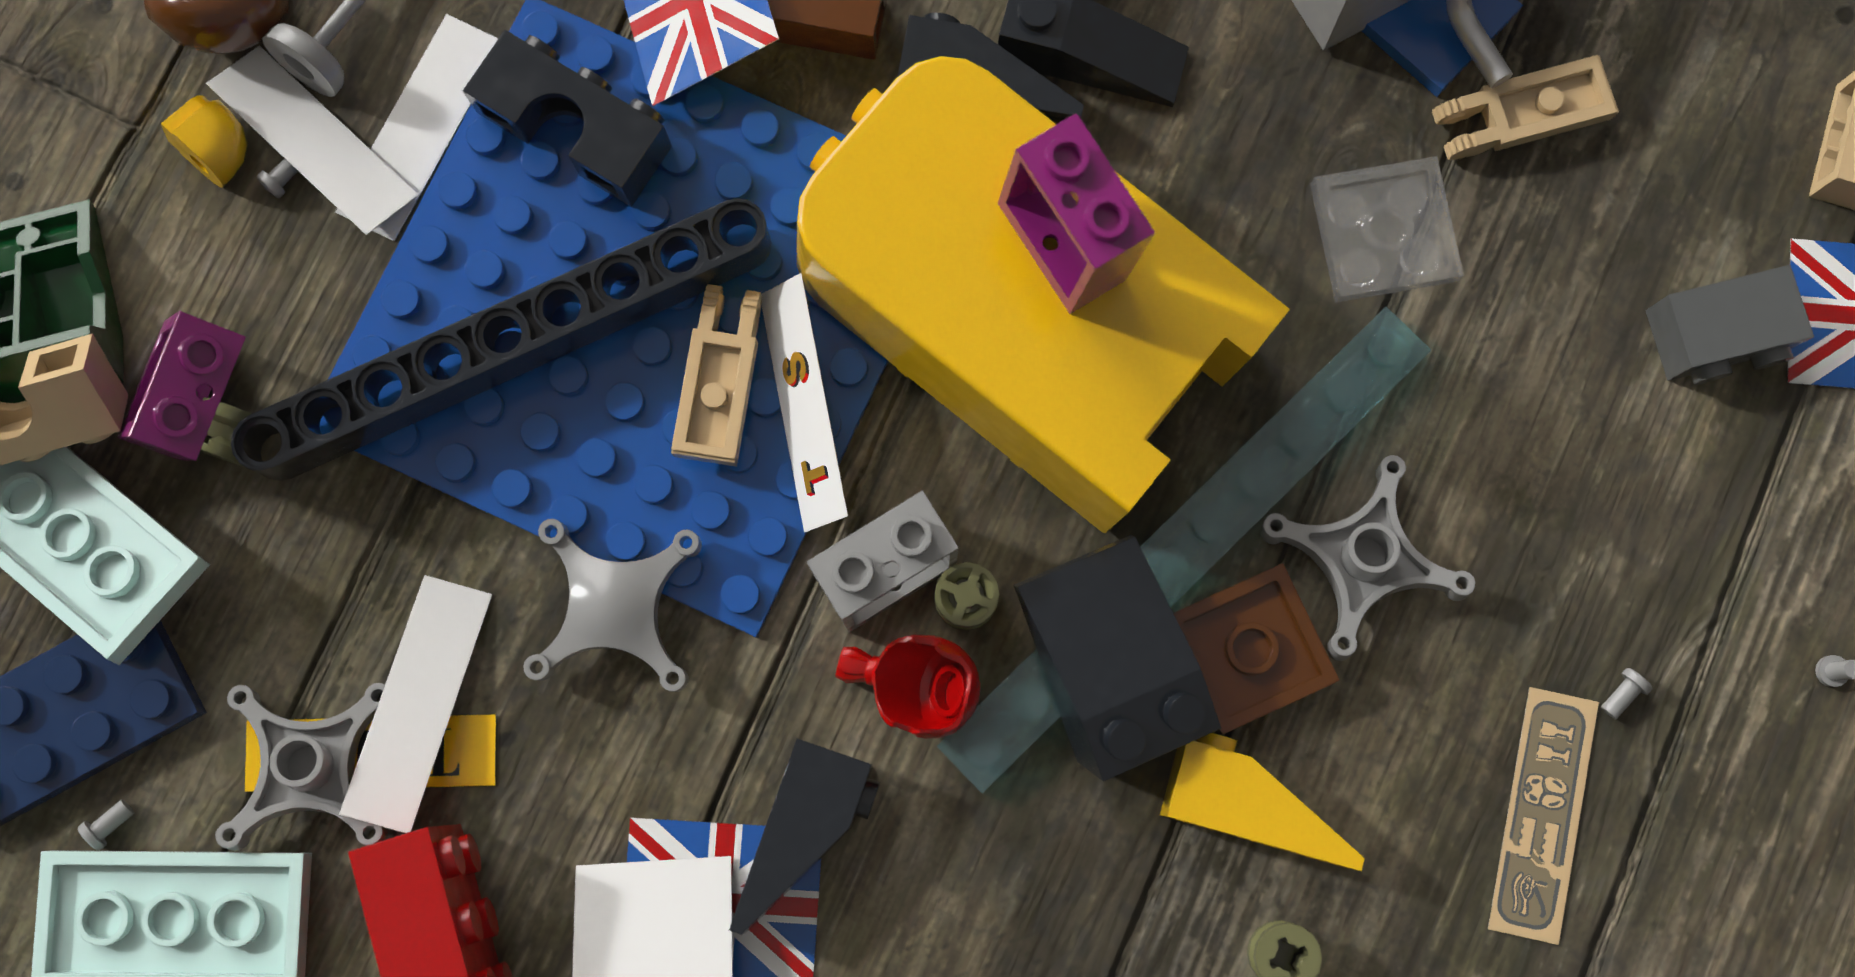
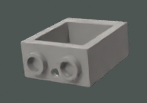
[806,490,958,633]

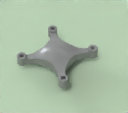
[1260,455,1475,661]
[523,519,702,692]
[215,683,388,851]

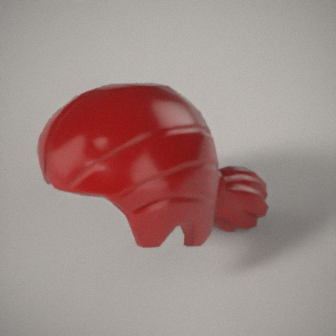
[835,634,980,739]

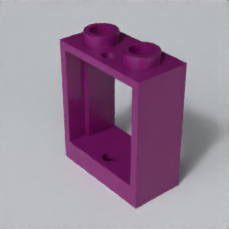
[997,113,1156,314]
[117,311,246,461]

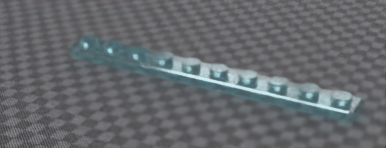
[937,307,1431,793]

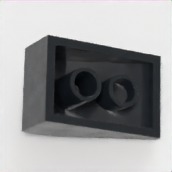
[1014,535,1221,782]

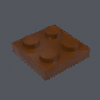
[1173,563,1340,735]

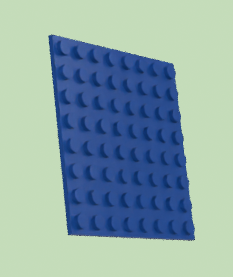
[320,0,889,638]

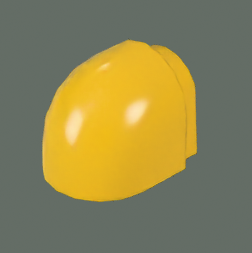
[161,95,247,188]

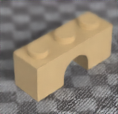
[0,333,128,466]

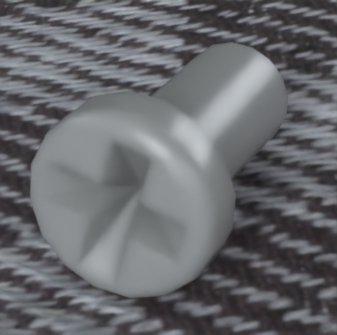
[257,158,299,198]
[1815,655,1855,687]
[1601,668,1652,720]
[78,799,134,850]

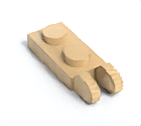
[1432,55,1619,161]
[671,284,762,467]

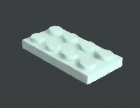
[0,446,210,665]
[31,850,312,977]

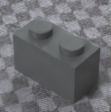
[1645,265,1814,385]

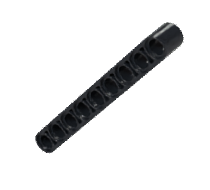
[231,198,772,481]

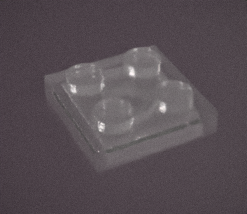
[1310,156,1464,303]

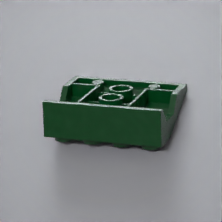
[0,199,124,403]

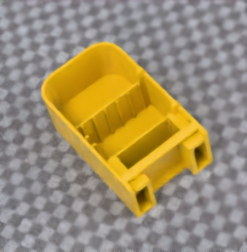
[797,56,1290,533]

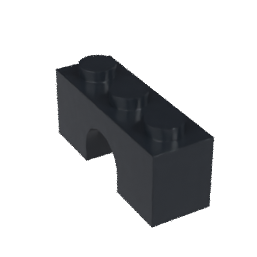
[462,30,672,207]

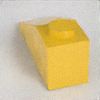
[1160,733,1365,871]

